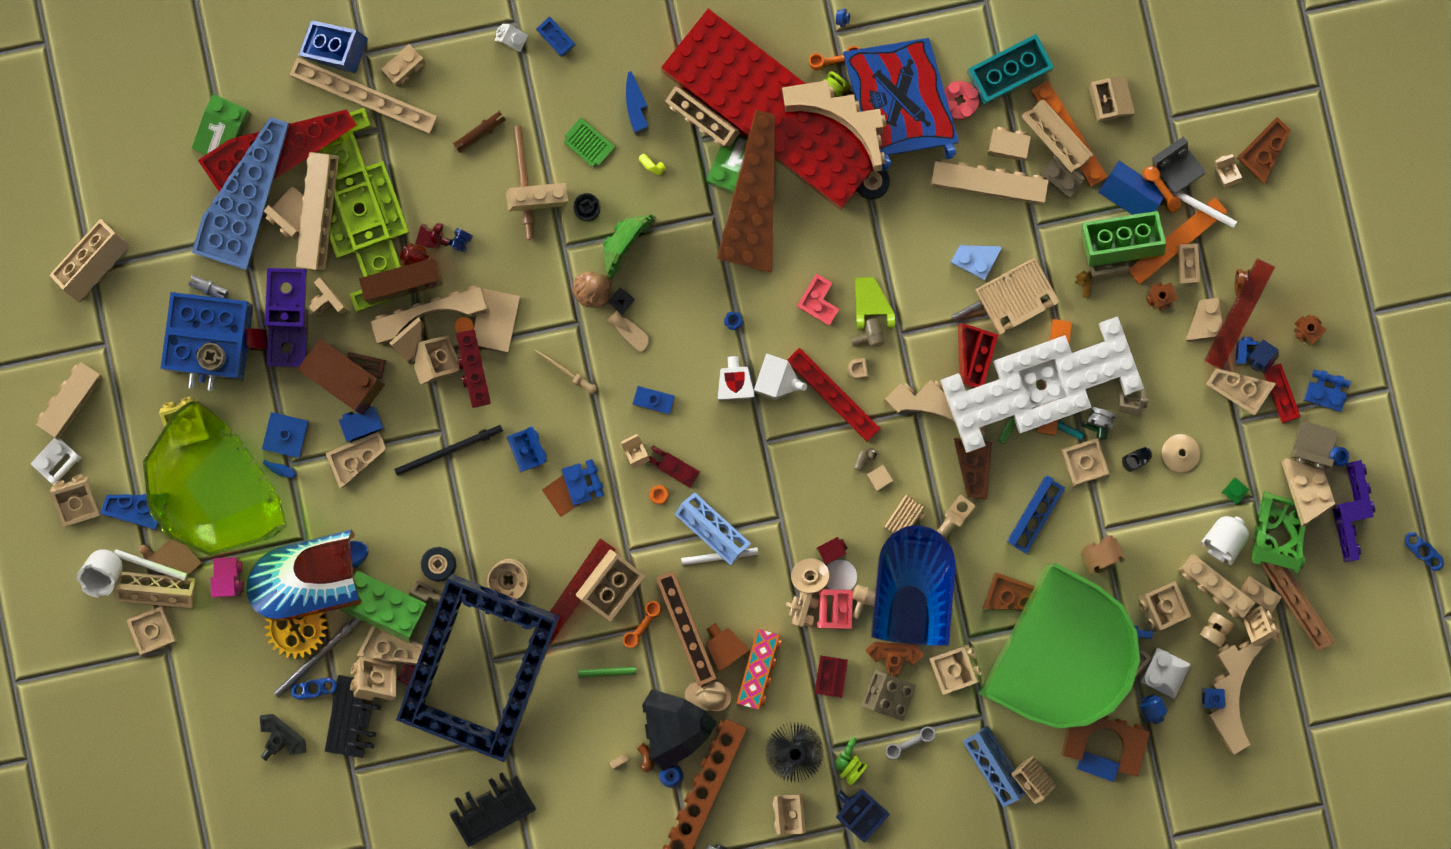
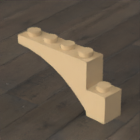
[884,380,986,437]

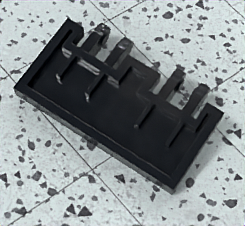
[324,675,381,758]
[449,772,536,848]

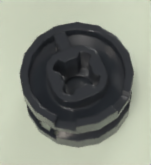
[573,193,601,222]

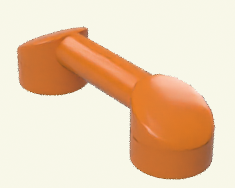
[809,46,860,71]
[1142,166,1181,212]
[623,601,662,648]

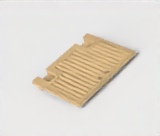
[975,257,1060,335]

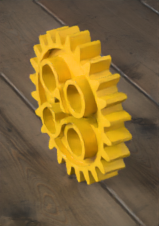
[264,610,328,659]

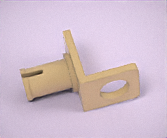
[937,494,975,537]

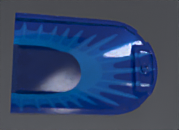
[871,525,956,646]

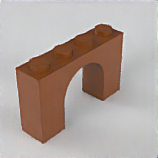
[1061,715,1150,777]

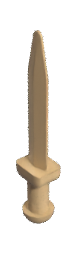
[535,350,596,394]

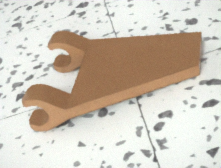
[139,524,202,575]

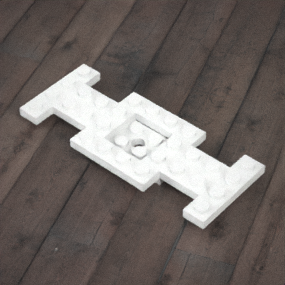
[940,316,1144,453]

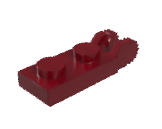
[648,445,700,488]

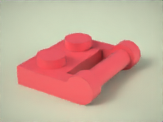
[817,589,853,629]

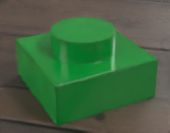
[1222,477,1249,504]

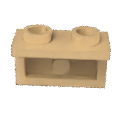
[773,794,806,836]

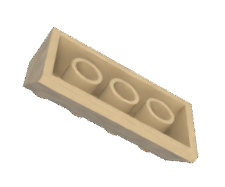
[49,219,130,302]

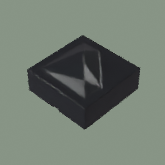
[608,287,635,314]

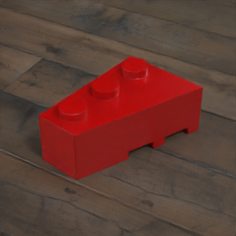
[958,323,999,389]

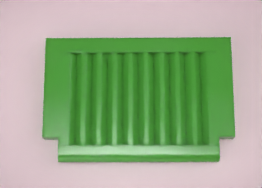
[564,117,615,167]

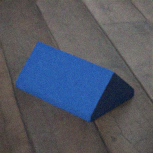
[1098,161,1164,215]

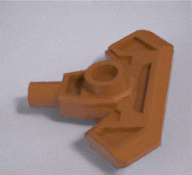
[866,642,924,678]

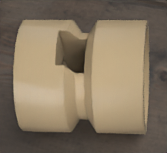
[1199,612,1234,648]

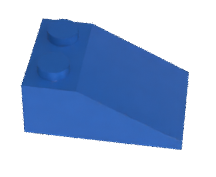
[299,20,368,73]

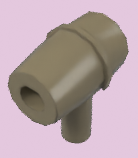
[851,318,884,347]

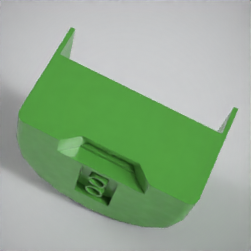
[979,563,1140,729]

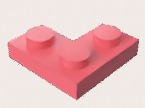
[797,273,839,326]

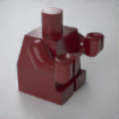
[415,223,449,248]

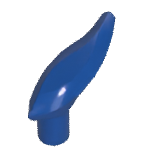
[263,460,298,478]

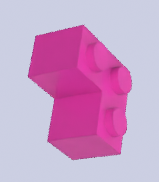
[210,557,244,597]

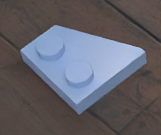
[951,245,1002,280]

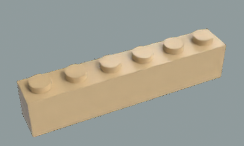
[296,152,339,270]
[930,159,1049,205]

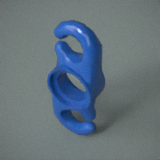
[1404,532,1444,571]
[291,678,337,700]

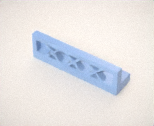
[675,492,751,565]

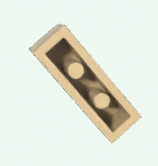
[506,183,568,212]

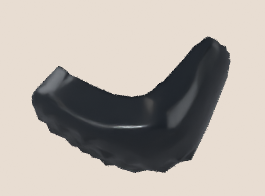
[1122,447,1152,472]

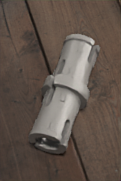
[188,274,229,299]

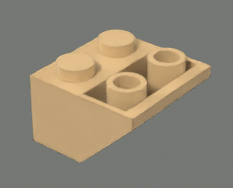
[1089,77,1135,123]

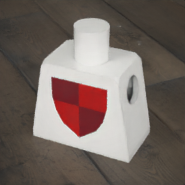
[718,356,754,401]

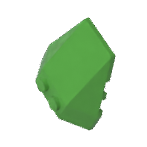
[603,214,656,280]

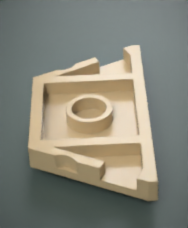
[1282,458,1335,527]

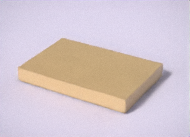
[474,289,520,353]

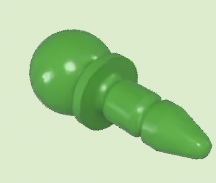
[834,737,856,772]

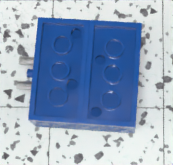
[160,292,254,392]

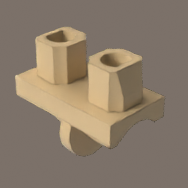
[786,592,820,627]

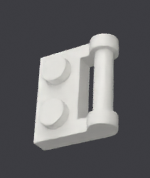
[31,438,82,485]

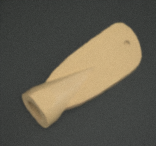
[607,310,648,352]

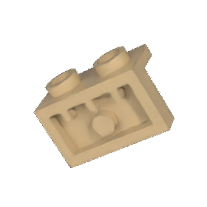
[381,44,425,87]
[1243,605,1280,647]

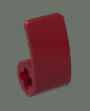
[246,328,268,351]

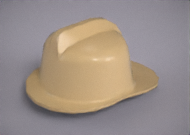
[685,681,731,711]

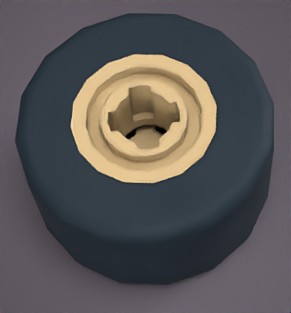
[857,169,890,200]
[421,547,457,582]

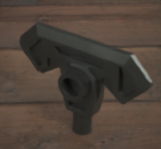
[260,714,306,761]

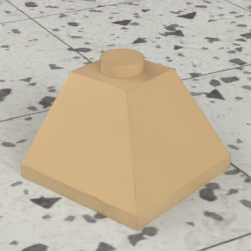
[389,318,425,363]
[414,335,462,385]

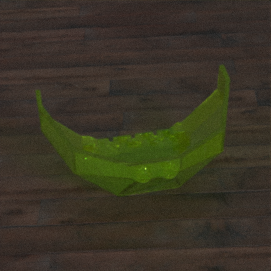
[143,401,287,556]

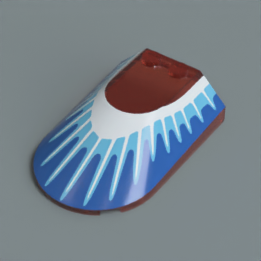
[246,529,362,621]

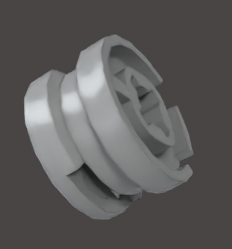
[1087,407,1118,430]

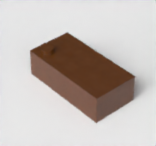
[359,258,443,305]
[297,339,385,416]

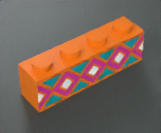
[736,629,782,710]

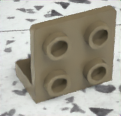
[861,670,916,721]

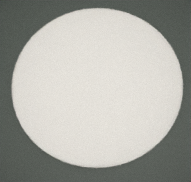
[826,560,857,590]

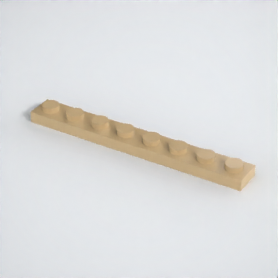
[290,58,438,134]

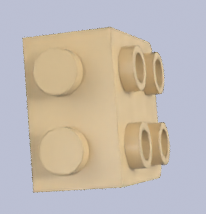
[264,187,303,239]

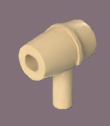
[852,585,875,619]

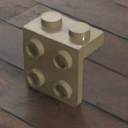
[1291,421,1338,470]

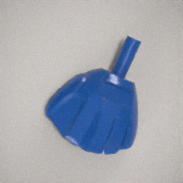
[341,541,369,579]

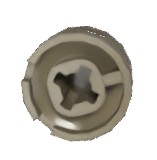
[197,343,226,371]

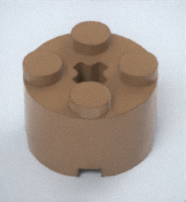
[1081,535,1126,575]

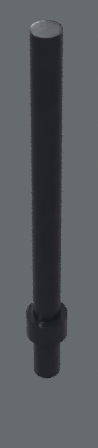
[394,424,503,476]

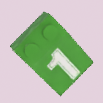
[192,94,251,155]
[706,135,748,194]

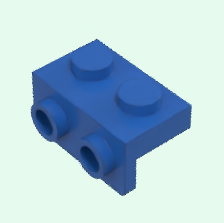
[506,426,547,472]

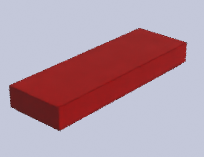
[1263,363,1301,424]

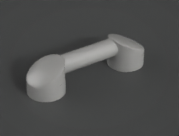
[885,726,935,760]

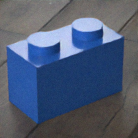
[339,405,385,442]

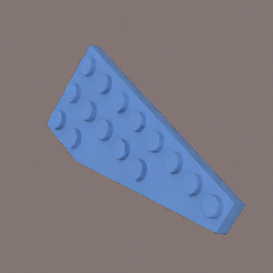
[192,117,290,270]

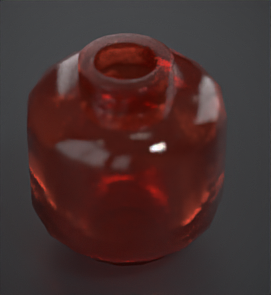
[399,243,429,266]

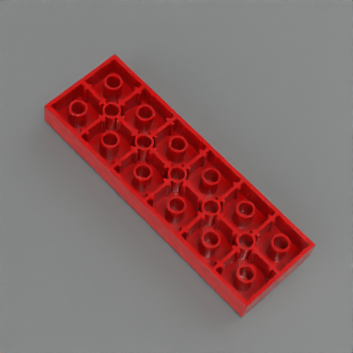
[661,8,873,211]

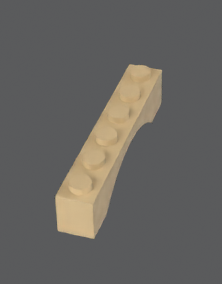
[371,285,489,345]

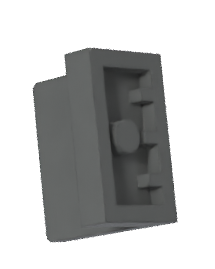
[1152,136,1206,194]

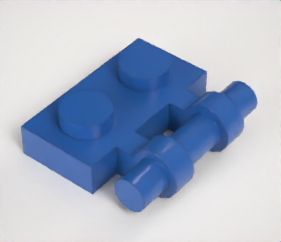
[1304,369,1351,412]
[562,459,604,506]

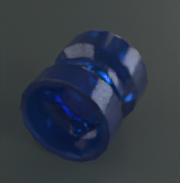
[448,228,473,253]

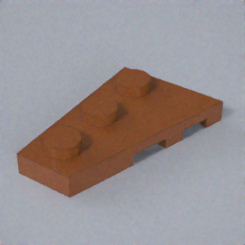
[1236,117,1291,185]
[982,572,1035,610]

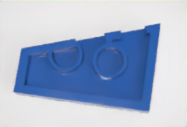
[100,493,169,531]

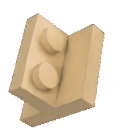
[308,277,348,316]

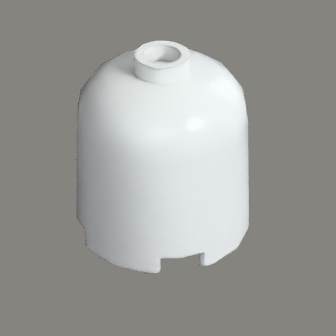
[1200,516,1249,565]
[76,550,123,598]

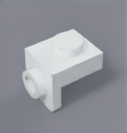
[495,24,528,52]

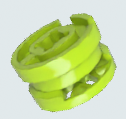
[823,71,851,97]
[839,755,868,786]

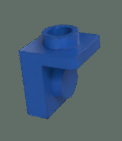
[1235,337,1258,365]
[1202,688,1225,708]

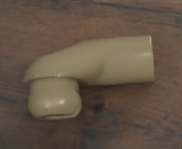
[853,448,879,471]

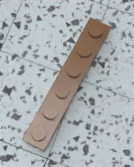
[1261,544,1335,651]

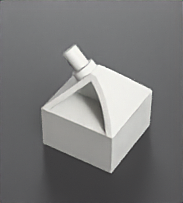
[754,353,807,400]

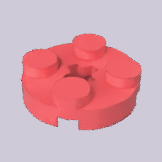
[944,81,979,120]

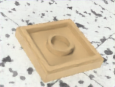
[1061,438,1110,486]
[126,606,177,656]

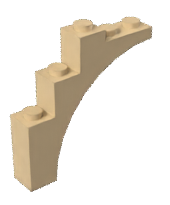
[782,80,886,172]
[1207,638,1274,755]

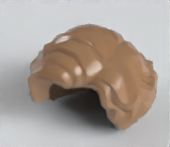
[572,271,612,308]

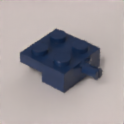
[835,788,890,843]

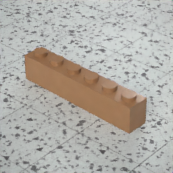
[656,571,717,686]

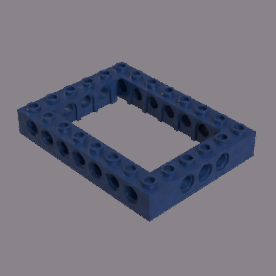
[396,574,560,762]

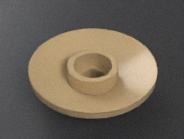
[1162,434,1200,473]
[791,558,830,594]

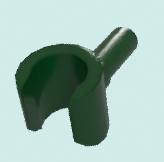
[1082,422,1108,439]

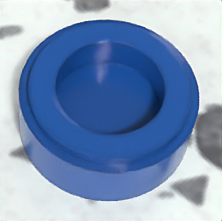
[1330,447,1349,466]

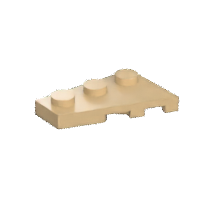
[1206,368,1276,416]
[326,431,387,489]
[357,626,423,665]

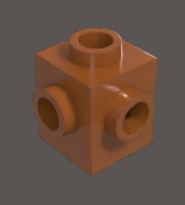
[1146,282,1178,311]
[1293,315,1326,346]

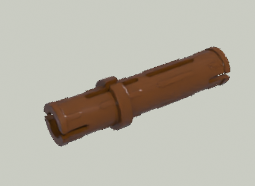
[453,111,506,153]

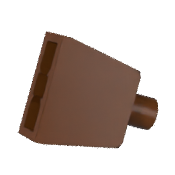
[706,623,750,671]

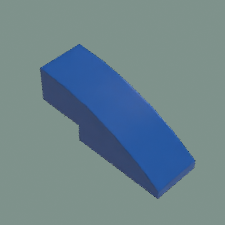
[626,71,649,135]

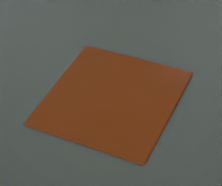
[542,475,579,517]

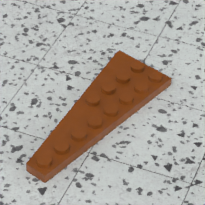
[717,110,775,272]

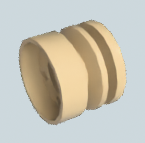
[487,558,530,599]

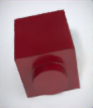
[817,537,848,565]

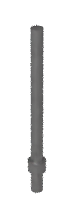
[274,618,362,698]

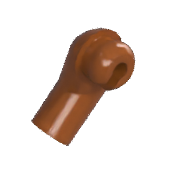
[637,742,655,772]

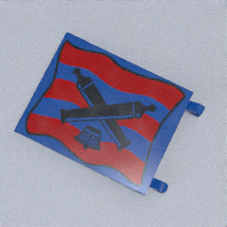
[843,38,959,170]

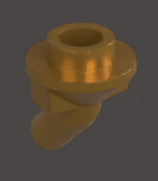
[1074,270,1091,298]

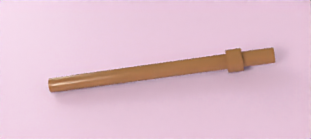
[514,126,534,240]

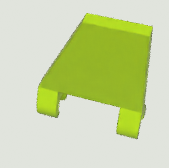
[855,277,895,329]

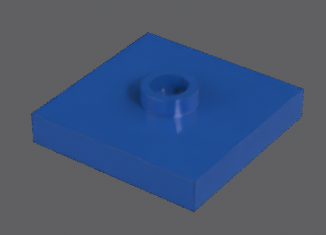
[262,412,309,458]

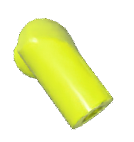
[638,154,666,175]

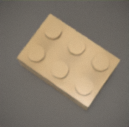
[576,549,645,622]

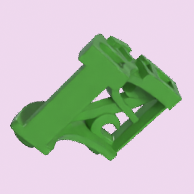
[1252,491,1306,574]

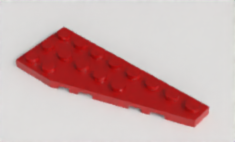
[198,109,357,192]

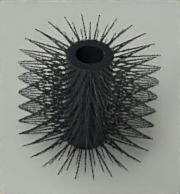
[765,722,824,783]

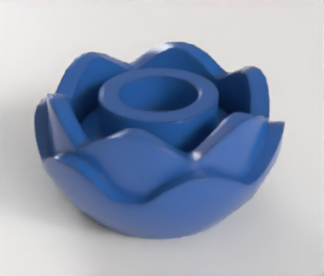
[659,764,684,788]

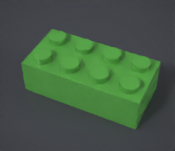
[1081,211,1166,267]
[339,571,427,643]

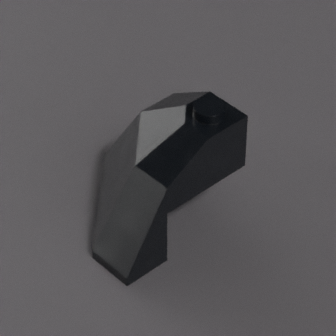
[642,689,717,771]

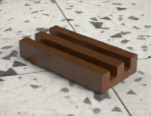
[347,352,386,379]

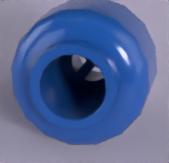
[1139,694,1168,724]

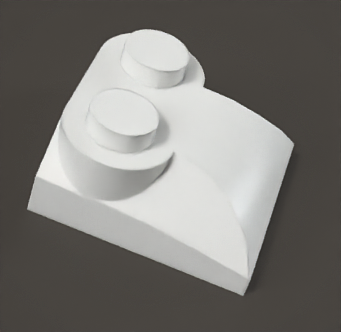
[1140,647,1191,699]

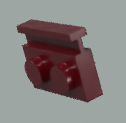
[814,655,848,698]

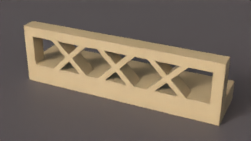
[1021,99,1093,173]
[114,572,196,608]

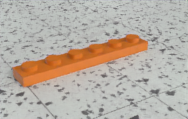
[1031,80,1108,188]

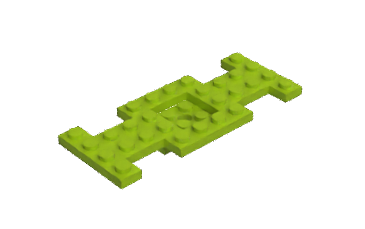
[319,108,410,312]

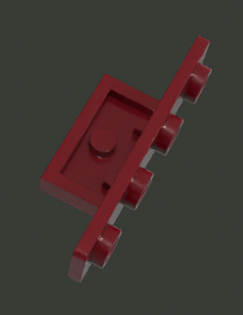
[456,330,491,408]

